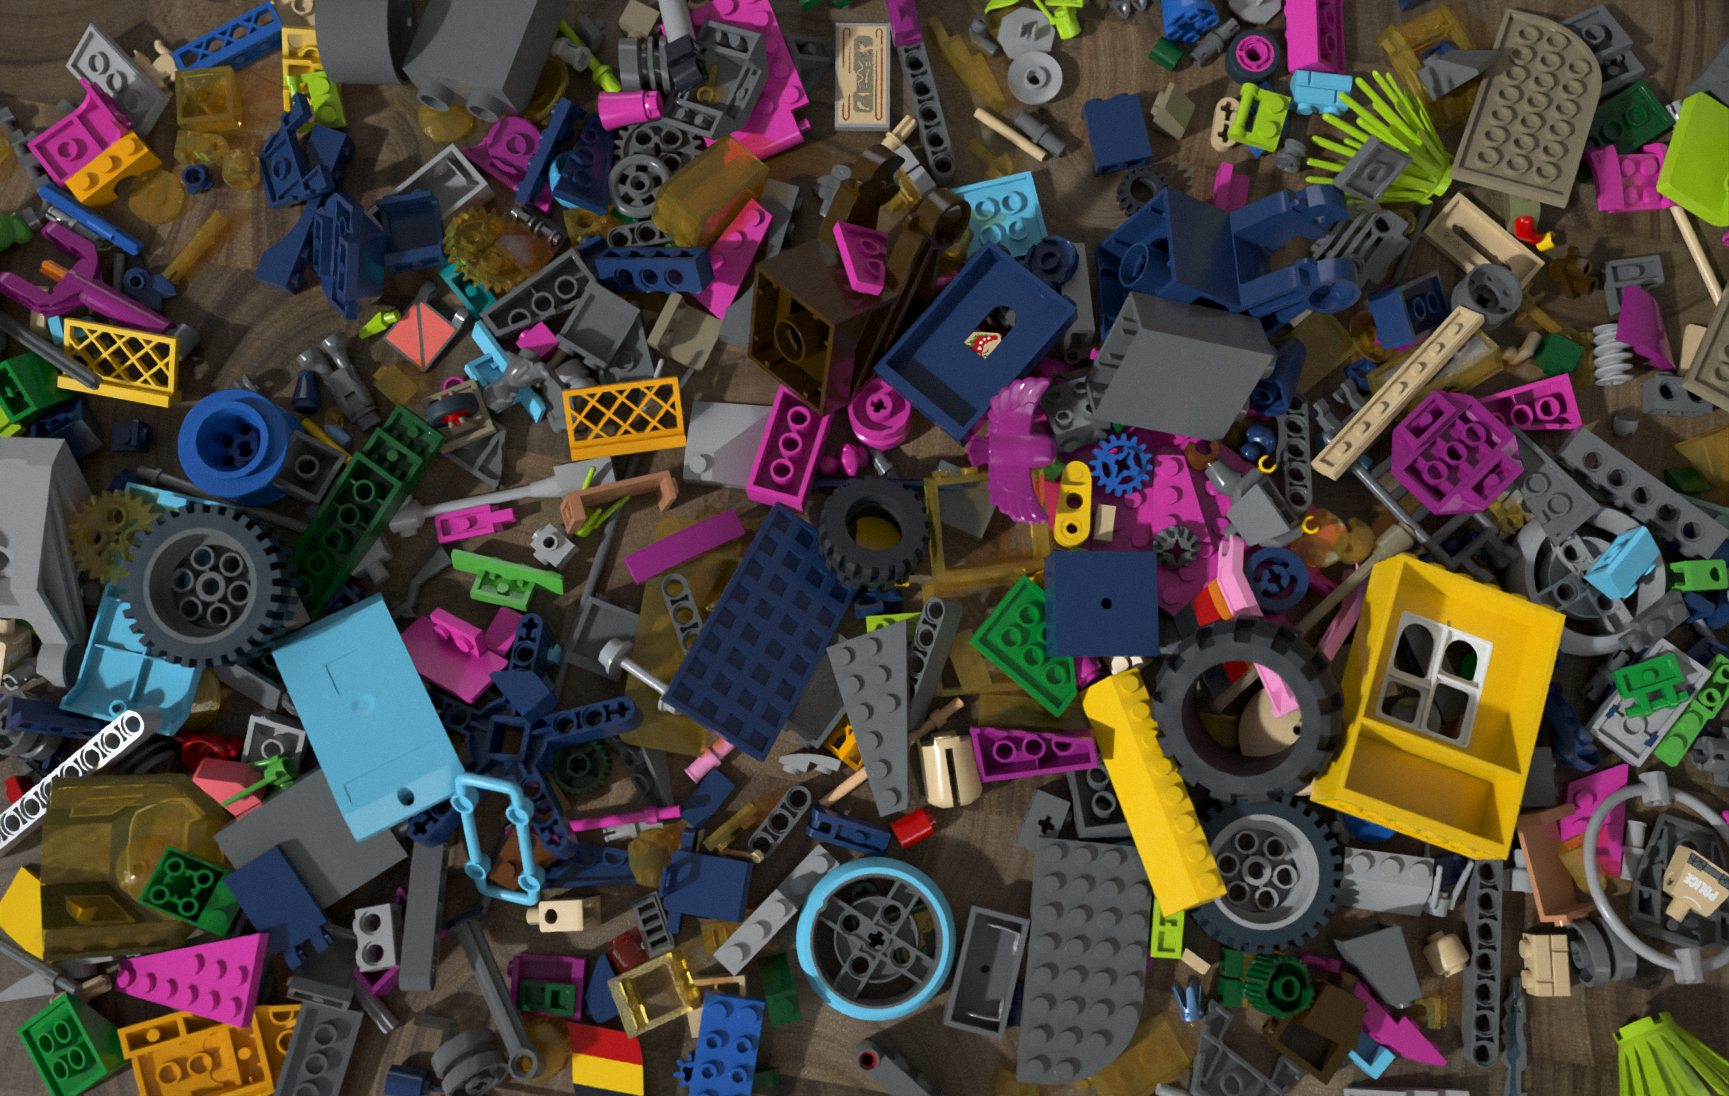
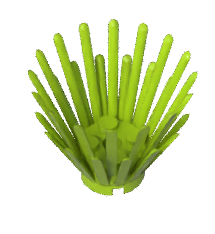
[1305,70,1455,205]
[1612,1011,1729,1096]

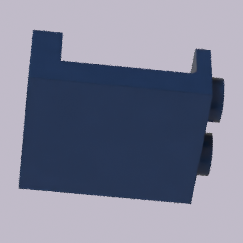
[1080,93,1153,177]
[376,189,449,274]

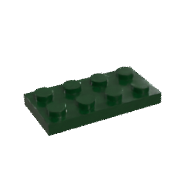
[1575,79,1675,185]

